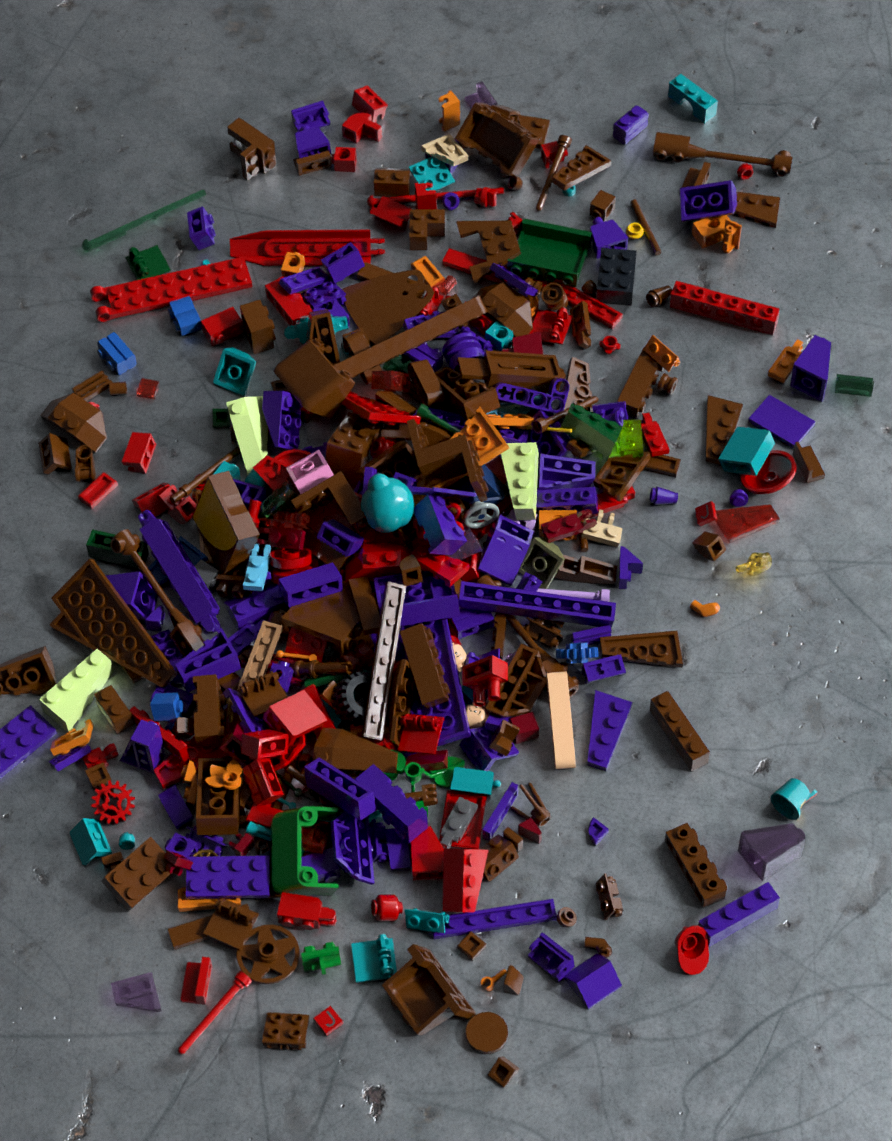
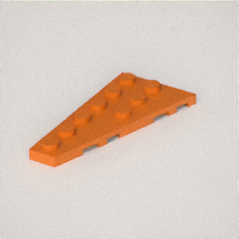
[413,407,509,507]

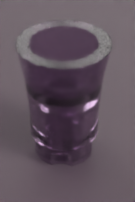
[446,528,483,561]

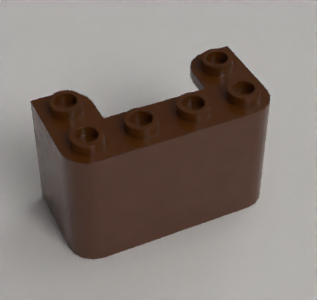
[454,102,540,177]

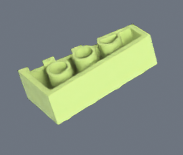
[501,442,539,520]
[39,649,113,732]

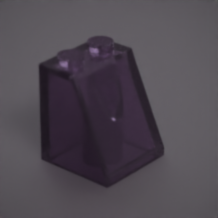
[738,823,806,882]

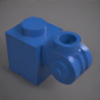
[150,693,186,731]

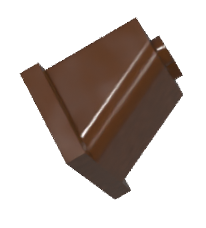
[382,944,477,1036]

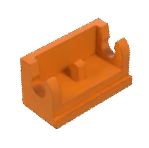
[439,90,460,132]

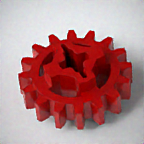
[91,780,135,825]

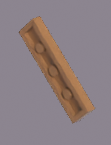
[237,621,282,692]

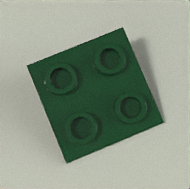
[125,245,171,280]

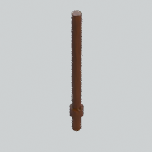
[169,445,241,504]

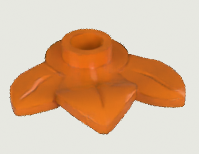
[205,760,242,790]

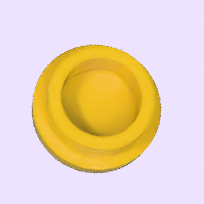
[626,223,644,239]

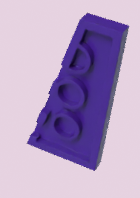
[587,690,633,771]

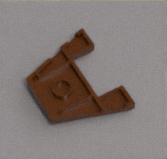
[456,221,521,283]

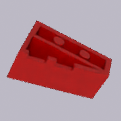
[442,849,488,912]

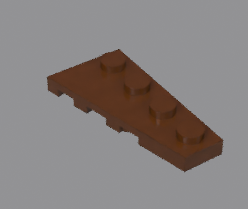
[705,395,743,465]
[600,630,683,668]

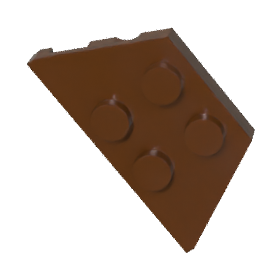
[593,452,651,501]

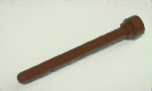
[536,135,572,211]
[531,396,599,434]

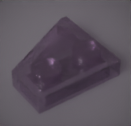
[111,972,162,1012]

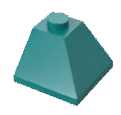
[213,347,256,396]

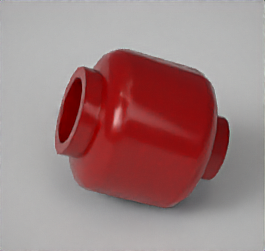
[370,437,395,459]
[371,894,403,922]

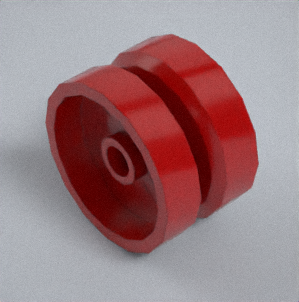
[270,547,312,585]

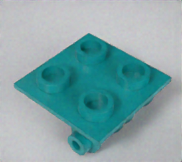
[408,157,456,191]
[351,934,397,983]

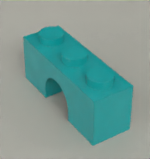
[668,74,718,123]

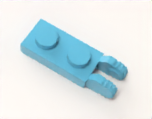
[243,544,271,591]

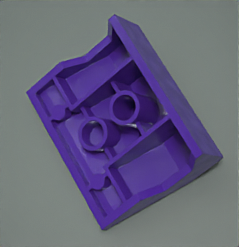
[373,570,460,626]

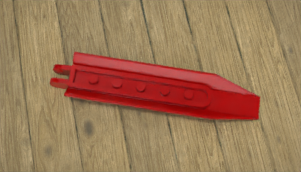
[230,229,385,266]

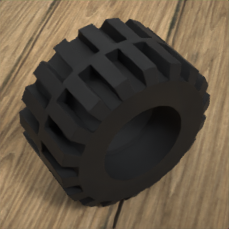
[331,672,371,726]

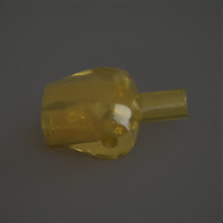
[736,552,772,576]

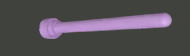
[537,588,610,602]

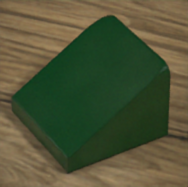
[212,408,230,427]

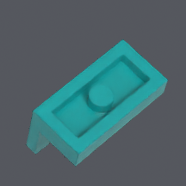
[451,767,494,796]
[69,818,112,865]

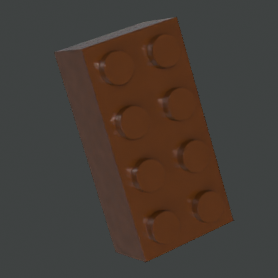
[196,758,240,835]

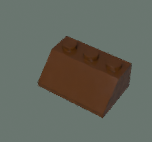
[354,441,421,486]

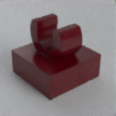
[229,833,254,856]
[164,850,193,876]

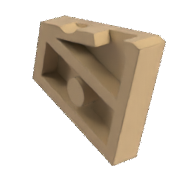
[421,134,469,167]

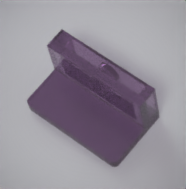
[465,81,498,109]

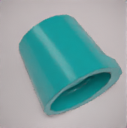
[770,778,818,820]

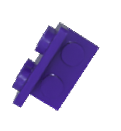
[459,726,519,771]

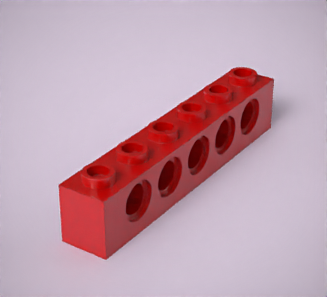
[670,281,780,335]

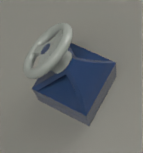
[455,464,509,528]

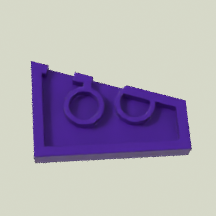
[223,688,267,733]

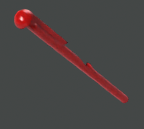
[367,187,504,208]

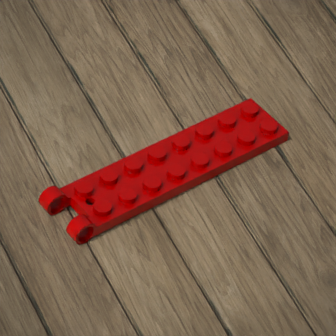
[90,256,253,322]

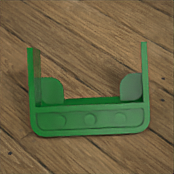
[271,806,338,896]

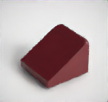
[518,818,542,844]

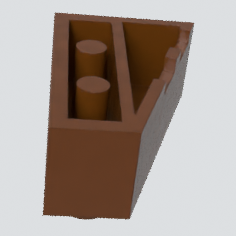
[306,309,340,365]
[193,674,226,748]

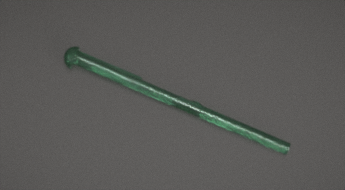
[82,189,206,252]

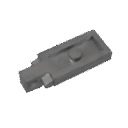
[440,797,478,849]

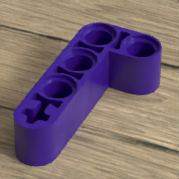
[493,377,570,413]

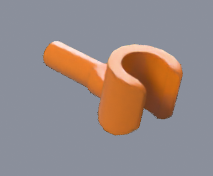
[481,969,507,992]

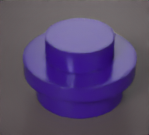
[442,192,460,210]
[729,489,748,507]

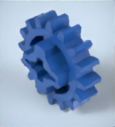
[556,642,599,664]

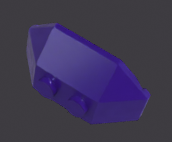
[331,811,375,885]

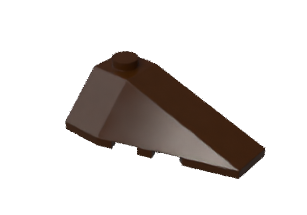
[0,646,57,696]

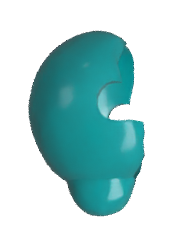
[361,473,414,533]

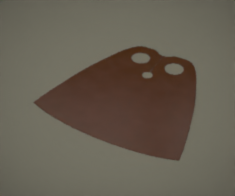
[342,270,434,345]

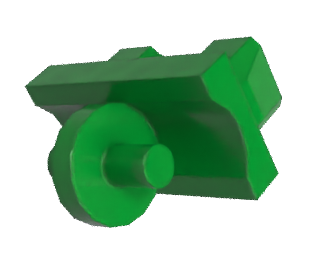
[301,942,341,975]

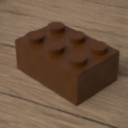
[101,837,175,912]

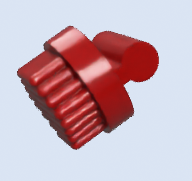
[474,187,497,207]

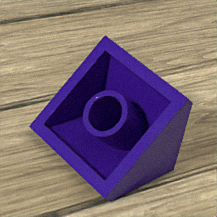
[564,954,622,1009]

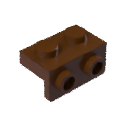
[479,834,519,882]

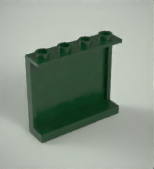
[507,218,592,288]

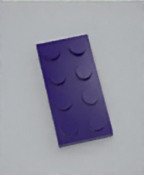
[0,705,57,779]
[186,856,270,899]

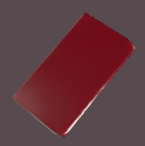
[405,750,448,771]

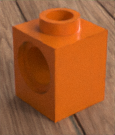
[281,252,305,277]

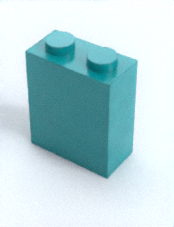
[719,427,775,476]

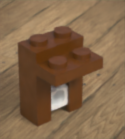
[227,117,276,181]

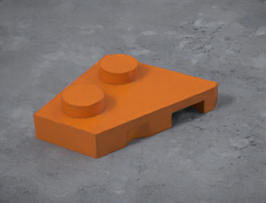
[50,719,94,756]

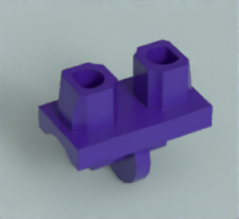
[592,401,628,421]

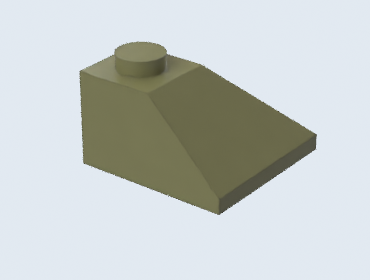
[518,537,565,589]

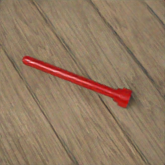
[178,971,252,1054]

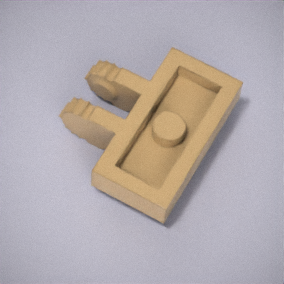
[582,509,623,547]

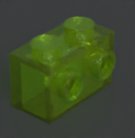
[616,419,643,458]

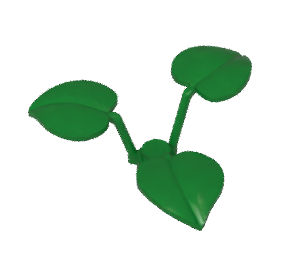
[383,750,465,818]

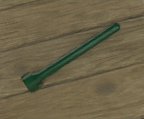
[415,404,461,435]

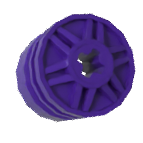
[442,333,484,372]

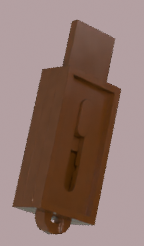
[457,350,566,393]

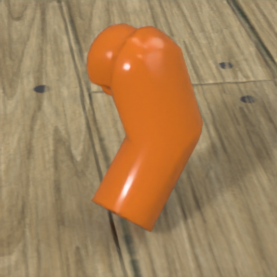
[690,600,720,617]

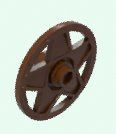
[237,925,300,984]

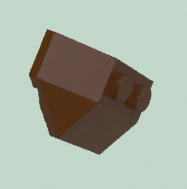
[472,282,533,337]
[40,393,107,453]
[485,644,547,718]

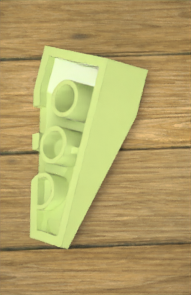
[226,396,269,474]

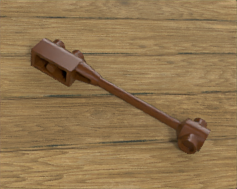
[653,132,793,177]
[111,529,205,658]
[476,575,579,698]

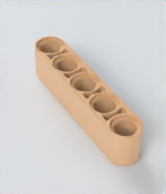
[546,671,576,769]

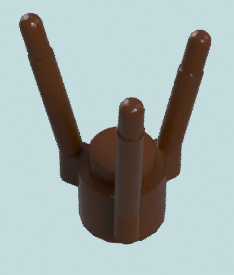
[511,782,551,827]

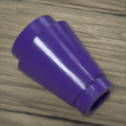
[649,486,678,505]

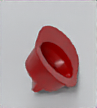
[675,926,709,975]

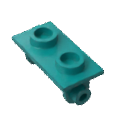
[405,908,449,933]

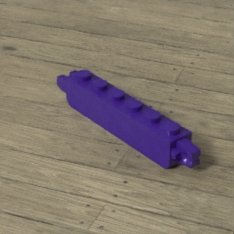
[138,510,221,633]

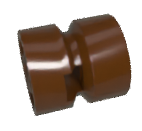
[541,283,568,313]

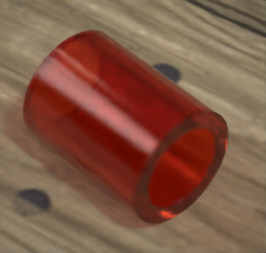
[438,275,457,295]

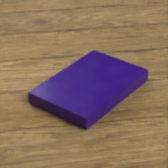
[748,394,816,449]

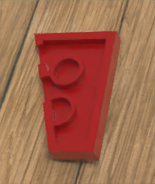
[409,546,469,588]

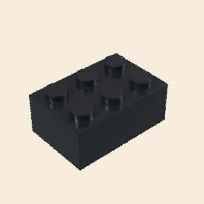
[596,248,637,306]

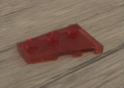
[715,504,780,543]

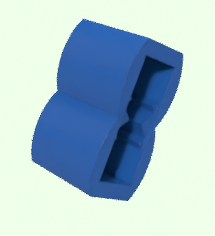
[167,296,202,336]

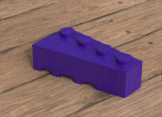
[355,764,428,843]

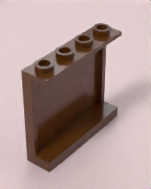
[281,581,380,655]

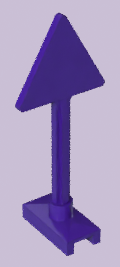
[362,467,477,497]

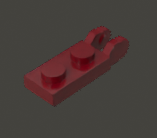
[541,509,597,543]
[256,527,306,551]

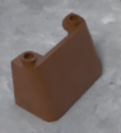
[273,338,355,418]

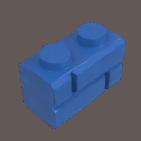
[97,332,137,375]

